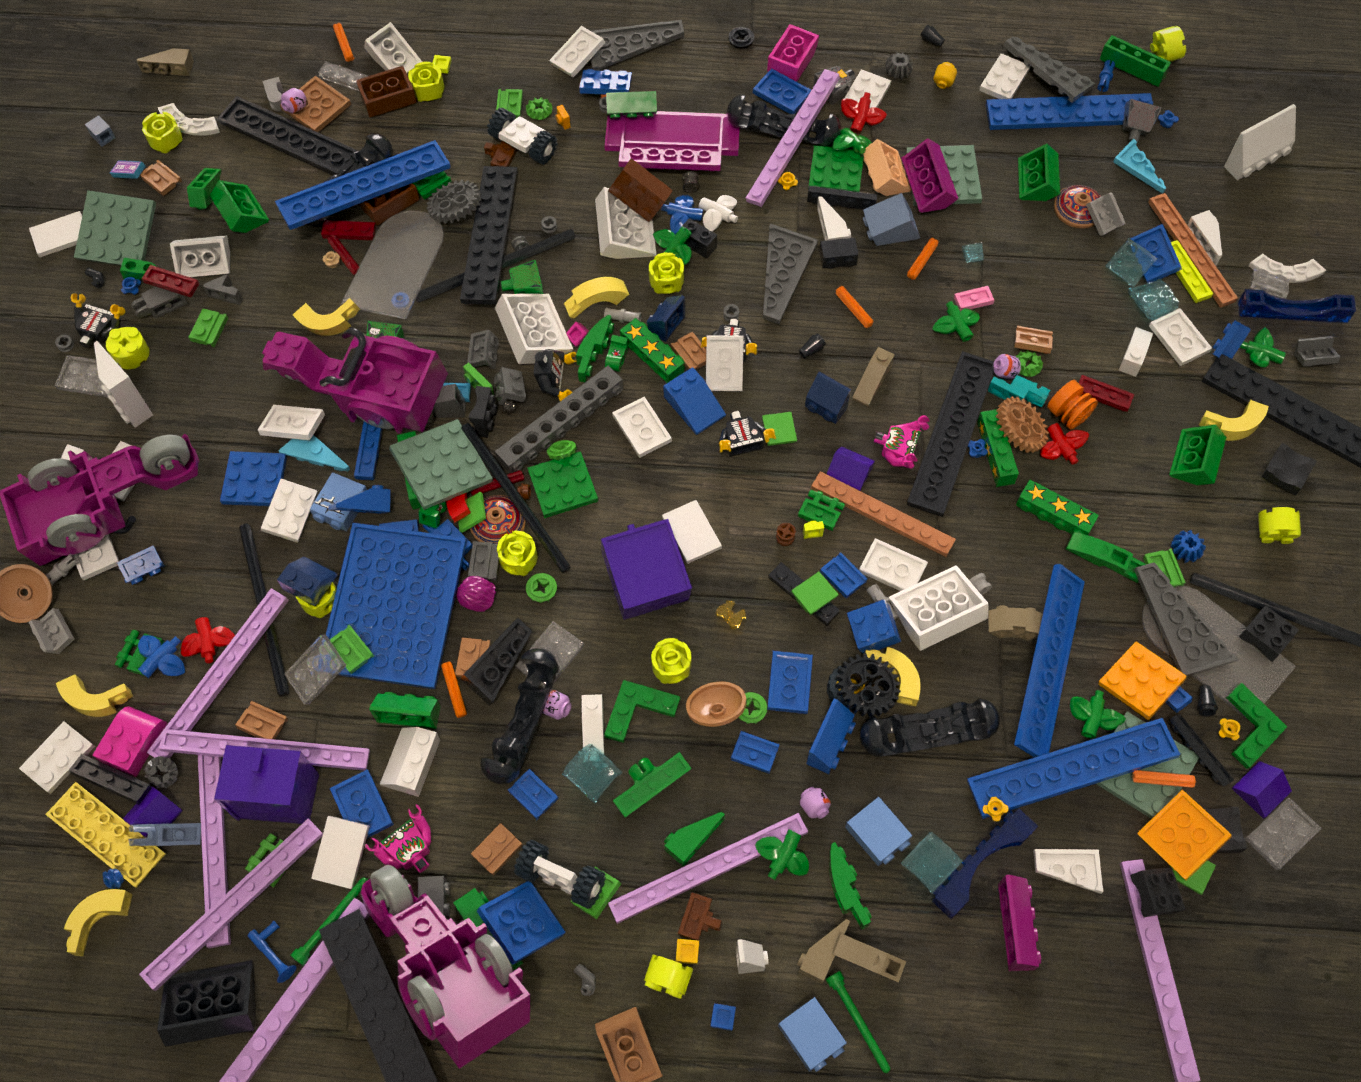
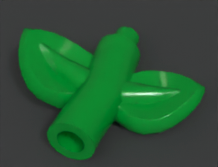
[833,128,872,154]
[653,226,692,265]
[932,301,980,342]
[1239,327,1286,368]
[1070,690,1126,739]
[755,829,809,880]

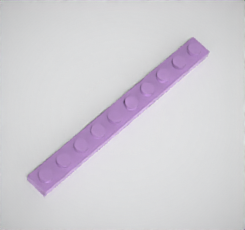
[746,69,840,207]
[147,588,289,759]
[159,729,370,771]
[198,755,231,948]
[608,813,808,924]
[140,818,323,991]
[1120,859,1200,1082]
[219,898,370,1082]

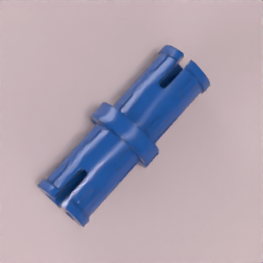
[1098,60,1115,92]

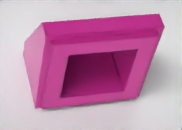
[566,322,589,347]

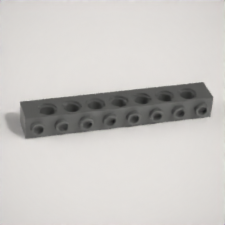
[495,366,623,473]

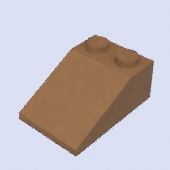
[595,1007,663,1082]

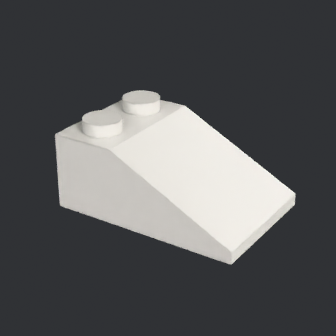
[364,22,422,73]

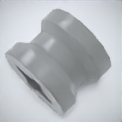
[969,573,992,595]

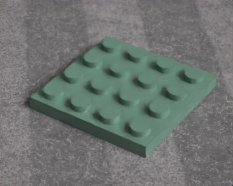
[906,145,982,206]
[74,191,156,266]
[389,419,493,510]
[1096,711,1199,819]

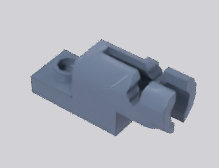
[128,823,201,846]

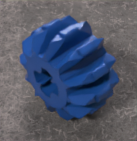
[1170,530,1206,563]

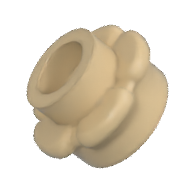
[323,251,340,268]

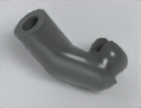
[574,963,596,996]

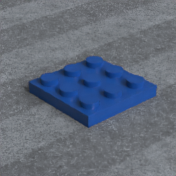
[220,451,287,506]
[477,881,565,965]

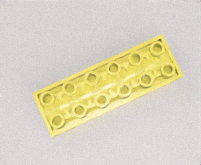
[46,782,165,888]

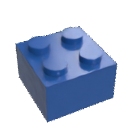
[847,599,901,654]

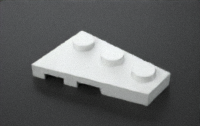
[1033,849,1103,894]

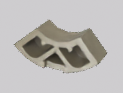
[988,605,1043,641]

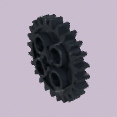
[835,653,901,718]

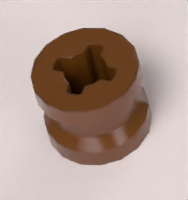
[776,523,796,546]

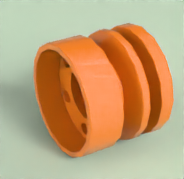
[1047,380,1098,430]

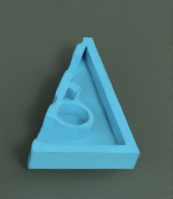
[1113,139,1166,194]
[278,435,350,472]

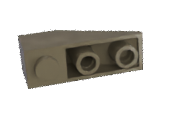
[137,48,194,76]
[832,933,906,982]

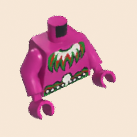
[874,415,930,469]
[365,805,431,873]

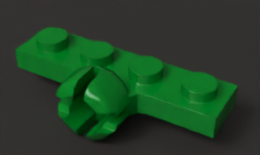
[613,752,692,818]

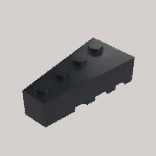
[460,617,532,706]

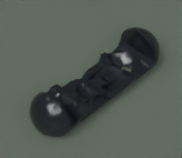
[727,94,841,147]
[307,133,393,226]
[480,648,559,784]
[860,699,1000,757]

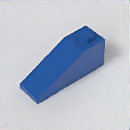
[328,485,390,514]

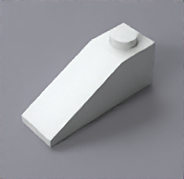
[817,197,851,241]
[1188,210,1222,266]
[1119,327,1153,377]
[582,694,604,761]
[736,939,768,974]

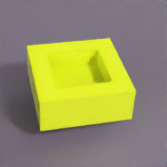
[433,55,452,74]
[803,521,824,539]

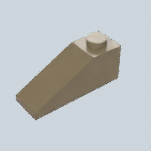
[852,347,895,407]
[797,919,850,984]

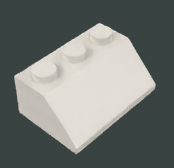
[170,236,230,277]
[380,727,440,797]

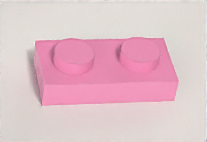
[954,286,994,311]

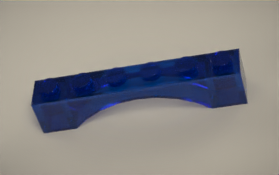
[1238,289,1356,323]
[932,809,1038,919]

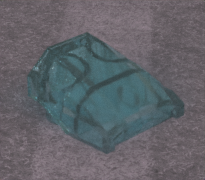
[1105,238,1157,287]
[1128,279,1179,321]
[562,744,622,804]
[901,832,963,894]

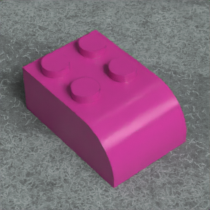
[767,24,819,82]
[93,706,168,777]

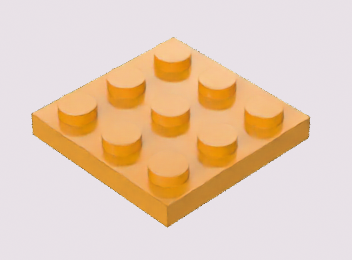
[1098,642,1187,720]
[1137,790,1232,881]

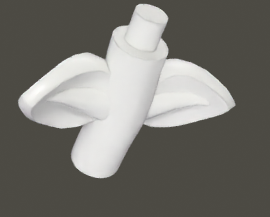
[699,195,738,231]

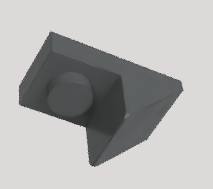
[203,275,243,305]

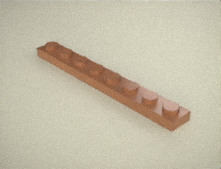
[1148,193,1238,308]
[811,471,956,557]

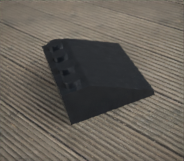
[157,960,256,1047]

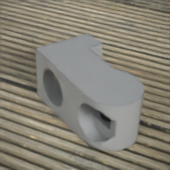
[263,77,284,111]

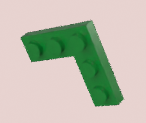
[604,680,681,743]
[1226,683,1287,769]

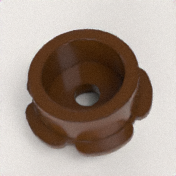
[517,483,531,501]

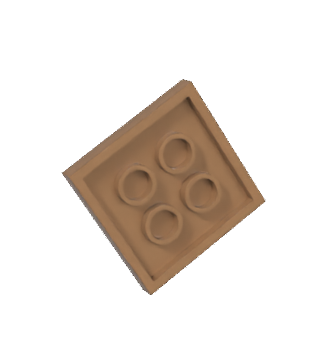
[280,76,351,132]

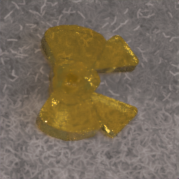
[715,601,746,630]

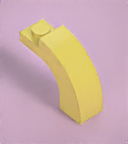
[564,277,629,318]
[293,298,360,336]
[1199,400,1269,441]
[865,647,921,706]
[56,675,133,717]
[64,889,132,956]

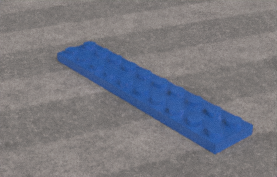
[986,93,1156,130]
[275,140,450,230]
[1014,564,1085,758]
[967,718,1180,819]

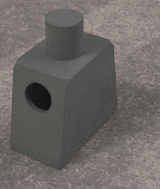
[432,384,466,418]

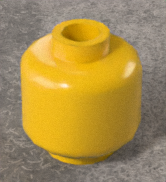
[933,62,957,89]

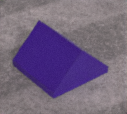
[827,446,875,491]
[1232,761,1292,819]
[123,786,182,838]

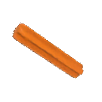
[333,23,354,62]
[907,238,938,280]
[836,286,874,328]
[441,662,467,718]
[1132,770,1196,788]

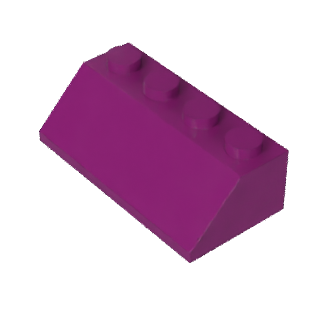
[901,138,959,213]
[998,875,1041,971]

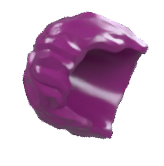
[457,576,496,612]

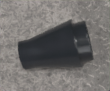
[920,25,945,48]
[798,333,826,359]
[1197,685,1218,717]

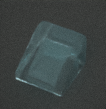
[962,243,984,263]

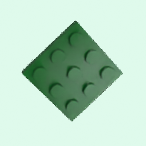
[808,145,864,192]
[527,451,598,518]

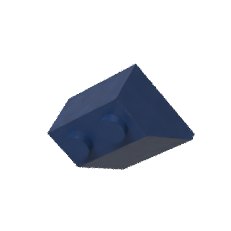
[647,295,685,342]
[805,372,851,424]
[277,557,337,607]

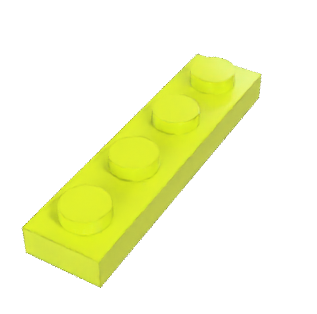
[1171,240,1213,303]

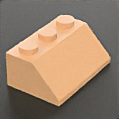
[863,139,911,196]

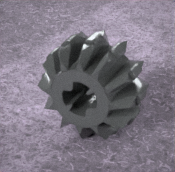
[885,52,913,80]

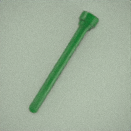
[290,877,368,966]
[826,971,890,1073]

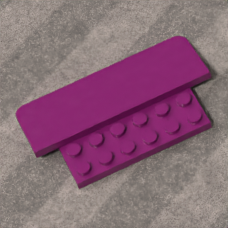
[605,111,739,171]

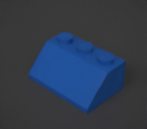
[806,698,856,774]

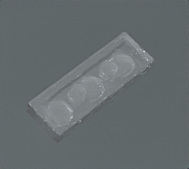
[318,61,368,91]

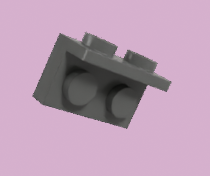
[467,330,499,369]

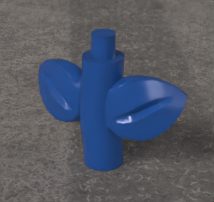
[661,195,703,234]
[138,635,185,679]

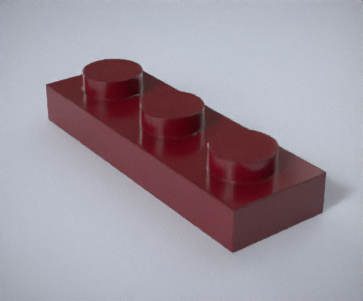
[321,220,376,241]
[142,265,199,298]
[1079,375,1134,412]

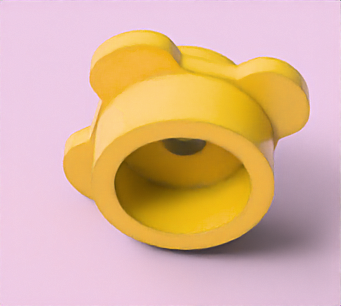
[778,172,798,190]
[1218,719,1240,741]
[983,797,1008,822]

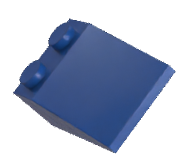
[663,367,726,435]

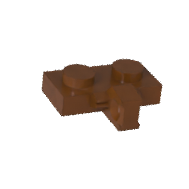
[484,140,518,167]
[678,893,722,941]

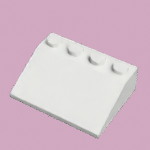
[1224,104,1296,180]
[595,187,656,259]
[495,294,573,364]
[94,341,153,428]
[889,566,988,651]

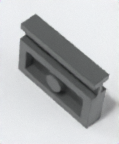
[468,541,499,581]

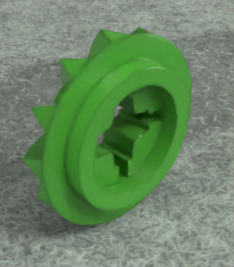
[526,97,552,120]
[1015,350,1043,377]
[547,440,577,460]
[526,573,557,603]
[739,692,767,724]

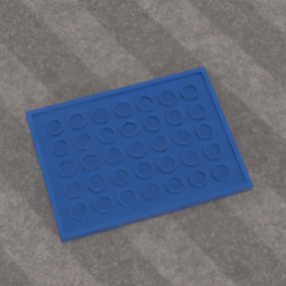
[317,523,467,689]

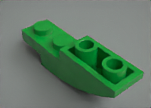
[576,315,614,383]
[1066,532,1147,583]
[829,842,872,930]

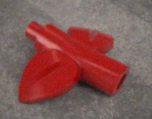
[841,92,887,133]
[1040,423,1089,465]
[181,617,235,663]

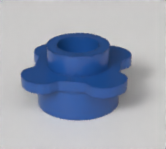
[1158,110,1179,128]
[121,277,141,294]
[968,439,988,458]
[103,869,124,889]

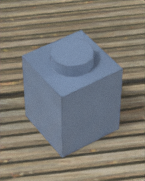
[85,116,115,147]

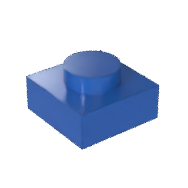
[1165,686,1192,713]
[711,1003,736,1031]

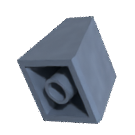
[863,193,920,246]

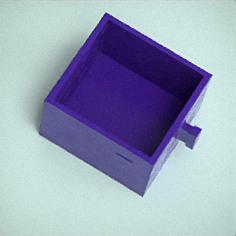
[601,519,692,620]
[214,745,319,824]

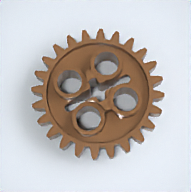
[996,396,1049,453]

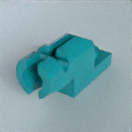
[988,375,1051,407]

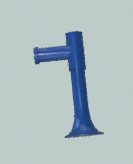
[248,920,296,983]

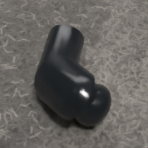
[85,267,104,288]

